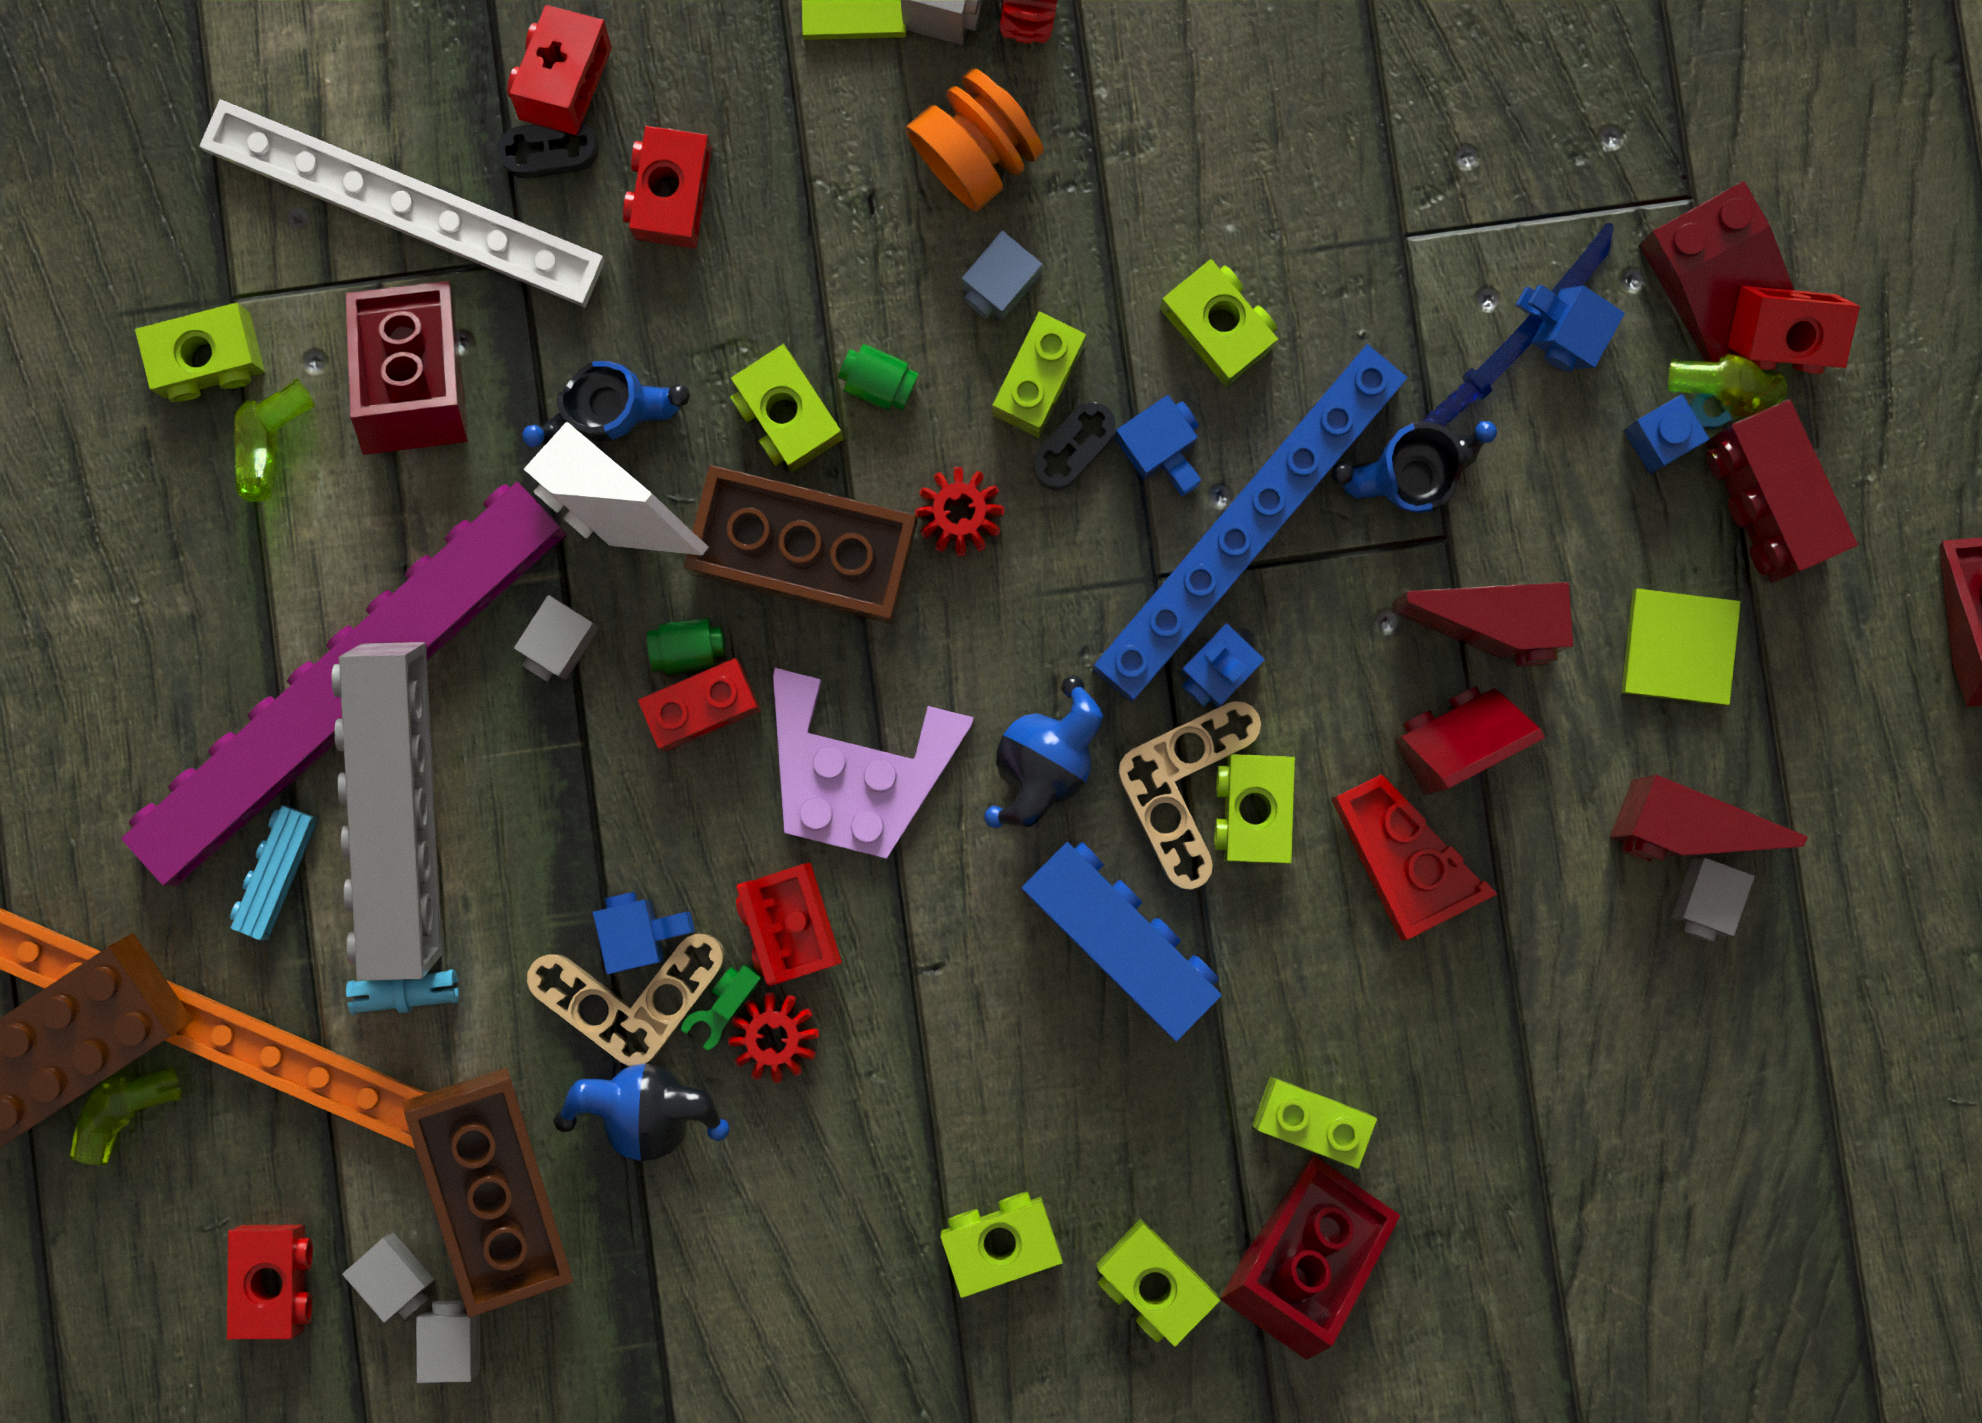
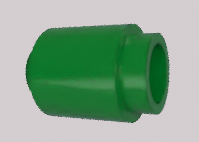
[837,343,919,411]
[647,617,726,676]

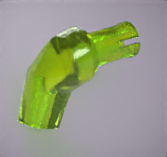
[1668,354,1788,417]
[234,378,316,502]
[70,1067,181,1165]

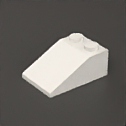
[524,422,709,555]

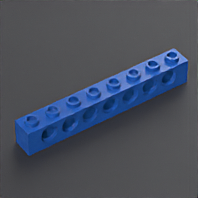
[1092,344,1408,704]

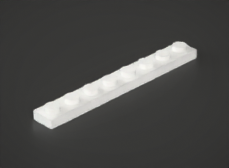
[199,99,606,308]

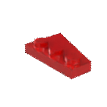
[1331,774,1497,941]

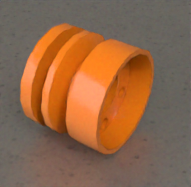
[905,69,1044,212]

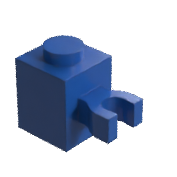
[1515,285,1625,372]
[1623,385,1733,474]
[1114,395,1201,498]
[1179,623,1265,709]
[593,892,695,974]

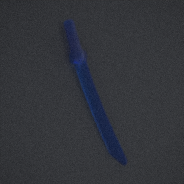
[1420,223,1614,427]

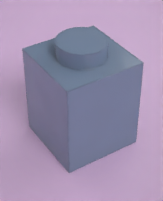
[962,231,1042,322]

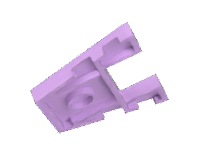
[773,668,974,859]

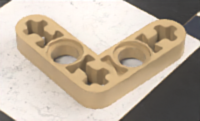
[1118,701,1261,889]
[527,934,725,1066]

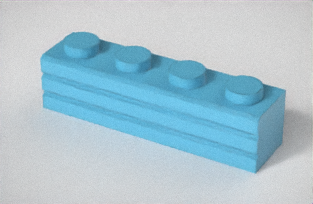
[230,805,319,941]

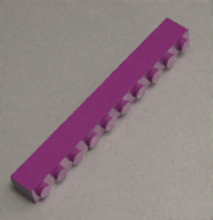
[121,481,567,886]

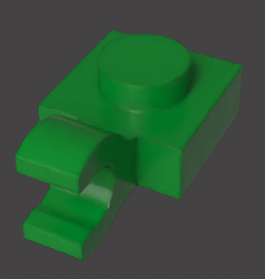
[681,964,764,1051]

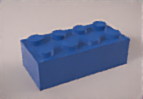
[1020,842,1222,1042]

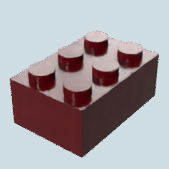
[1706,399,1858,583]

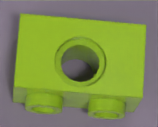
[1160,259,1278,388]
[135,302,265,402]
[992,311,1086,438]
[730,343,844,473]
[1214,754,1295,864]
[1252,1076,1377,1169]
[940,1192,1063,1298]
[1096,1219,1220,1347]

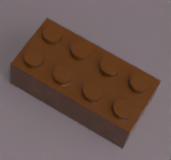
[683,465,918,625]
[0,933,194,1148]
[403,1067,574,1318]

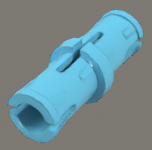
[346,969,459,1015]

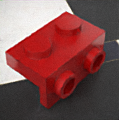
[736,862,842,986]

